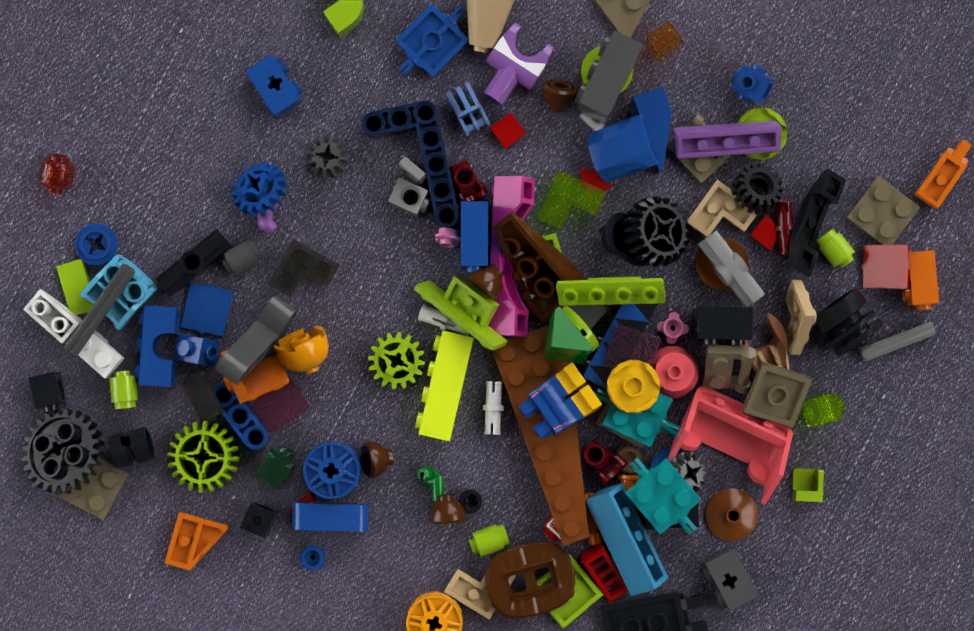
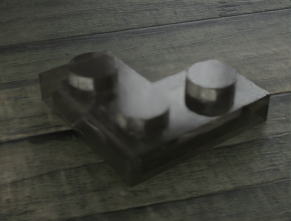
[268,239,340,298]

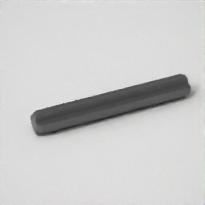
[64,264,135,356]

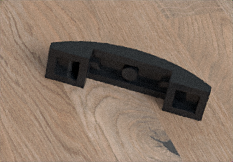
[789,169,846,277]

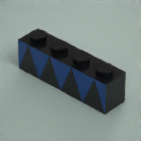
[580,303,659,391]

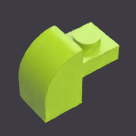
[323,0,364,38]

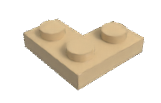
[687,179,756,237]
[785,280,817,355]
[444,569,516,620]

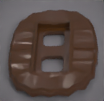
[484,541,576,619]

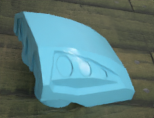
[80,254,158,330]

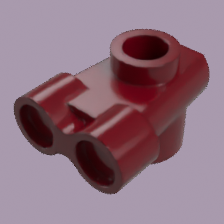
[449,159,488,206]
[581,440,628,486]

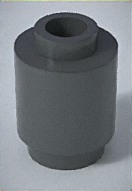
[222,239,263,276]

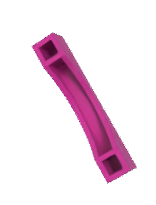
[488,176,535,337]

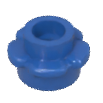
[300,544,326,571]

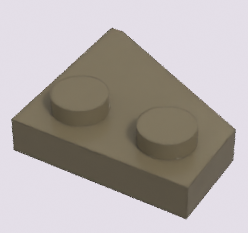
[593,0,650,38]

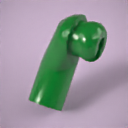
[417,466,445,501]

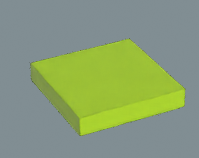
[536,554,604,629]

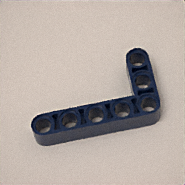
[362,101,459,228]

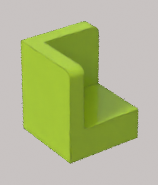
[792,468,824,502]

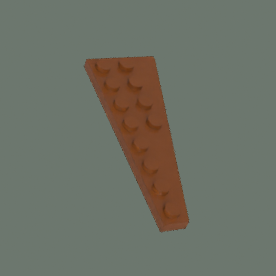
[492,325,589,546]

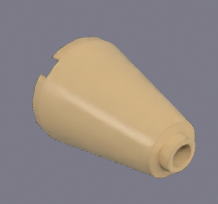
[467,0,515,53]

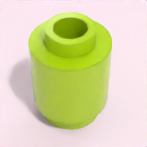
[816,228,855,268]
[109,371,138,409]
[469,524,510,558]

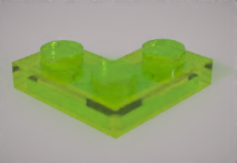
[537,170,607,229]

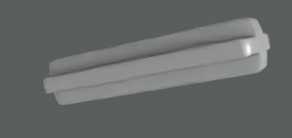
[859,322,936,361]

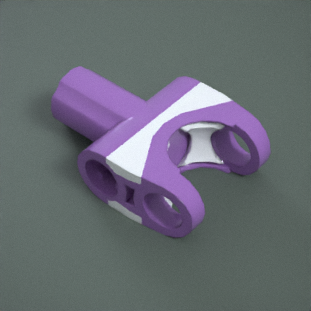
[483,23,554,106]

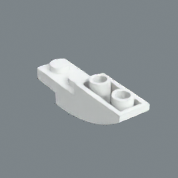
[23,289,125,378]

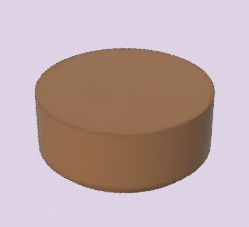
[616,446,642,473]

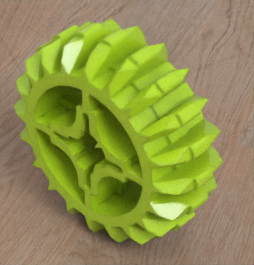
[167,421,240,493]

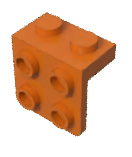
[221,350,289,404]

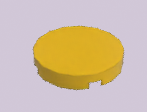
[607,360,660,413]

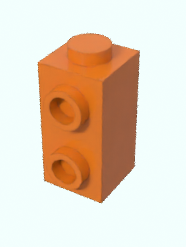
[902,250,939,311]

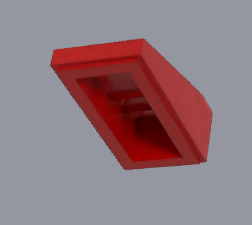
[579,543,629,603]

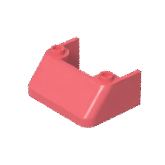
[668,387,793,505]

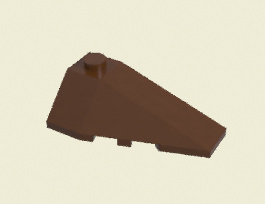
[492,211,587,323]

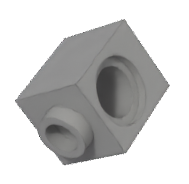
[388,177,431,217]

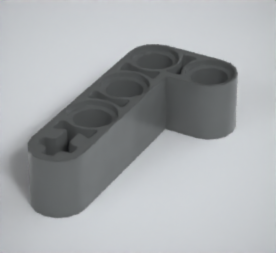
[215,295,297,385]

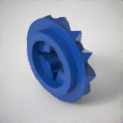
[75,223,118,266]

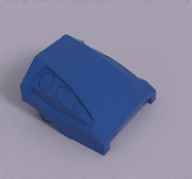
[588,114,659,183]

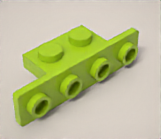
[414,274,507,351]
[556,276,666,306]

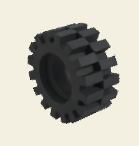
[732,163,784,215]

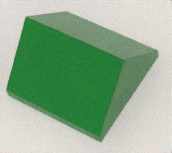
[544,307,593,364]

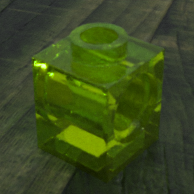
[802,393,845,427]

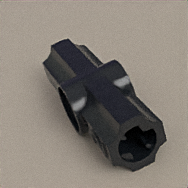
[155,229,232,297]

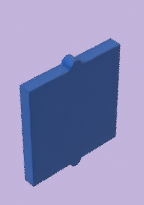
[181,282,234,336]

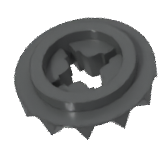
[306,136,349,178]
[671,451,708,491]

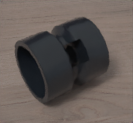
[108,427,155,469]

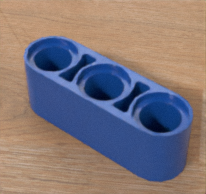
[211,383,270,450]
[292,502,369,532]

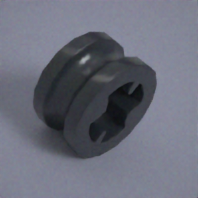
[458,489,482,514]

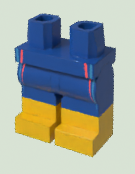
[519,362,602,440]

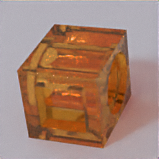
[645,21,684,63]

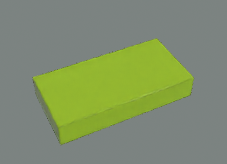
[56,259,93,316]

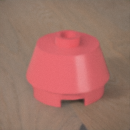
[648,346,699,399]

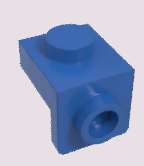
[174,334,219,367]

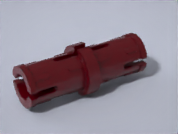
[775,201,794,256]

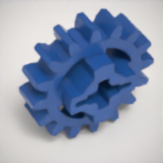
[231,161,288,218]

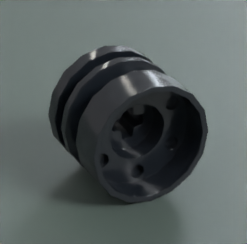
[814,287,883,357]

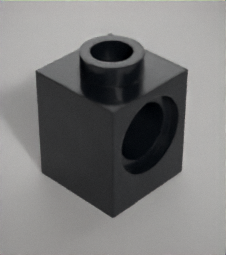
[28,372,67,413]
[240,501,278,538]

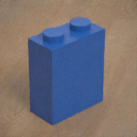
[461,201,488,274]

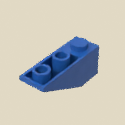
[629,86,672,174]

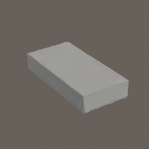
[399,156,427,186]

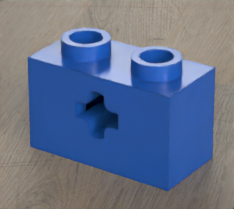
[245,54,303,119]

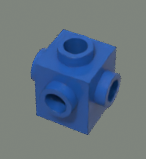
[731,63,776,104]

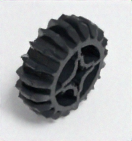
[622,196,691,268]

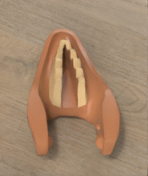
[744,313,790,373]

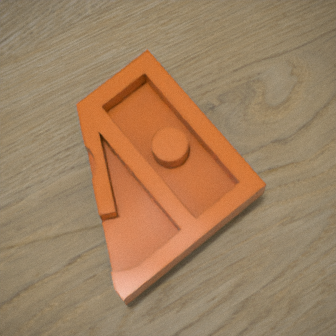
[164,511,230,571]

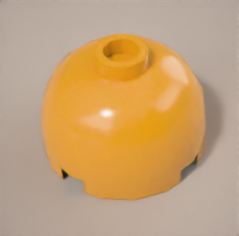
[274,326,329,374]

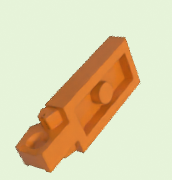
[914,139,972,210]

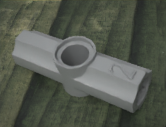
[697,230,765,307]

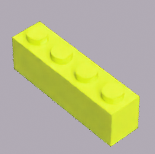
[415,330,474,442]

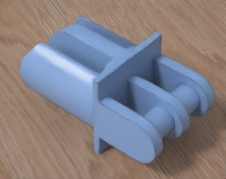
[446,81,490,136]

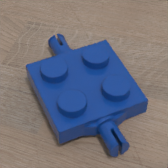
[395,3,469,79]

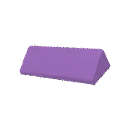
[673,121,781,159]

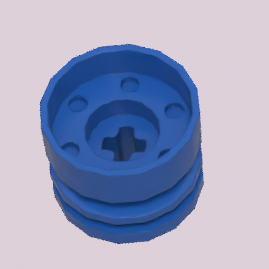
[303,442,362,499]

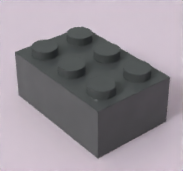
[575,31,643,125]

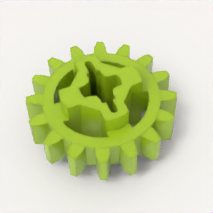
[368,332,426,389]

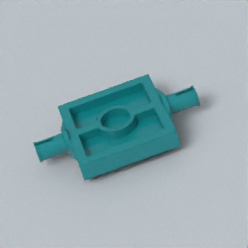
[595,388,680,448]
[625,457,701,535]

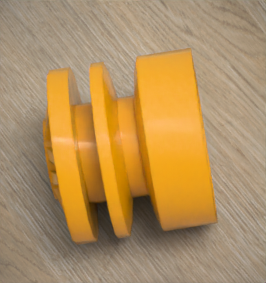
[406,590,463,631]

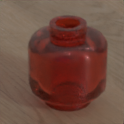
[38,154,75,194]

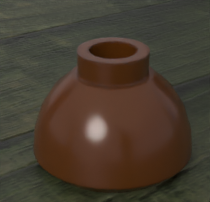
[542,79,579,113]
[468,264,504,299]
[361,441,394,478]
[429,494,466,524]

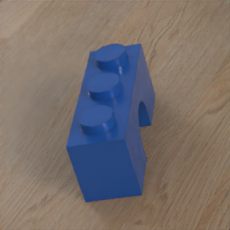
[135,305,180,387]

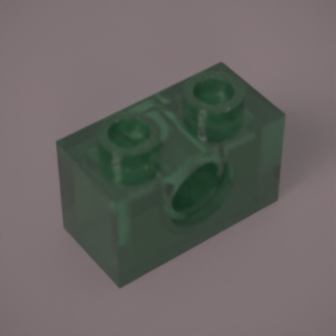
[255,445,300,490]

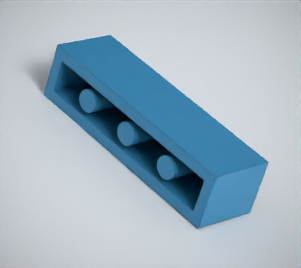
[585,483,669,596]

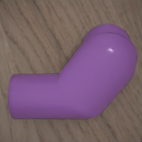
[257,203,280,233]

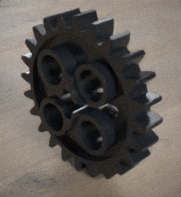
[21,408,105,495]

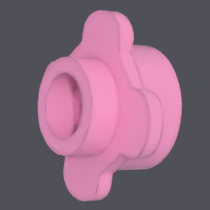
[435,228,461,248]
[657,312,689,344]

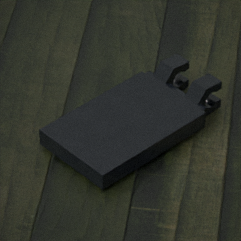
[600,591,709,631]

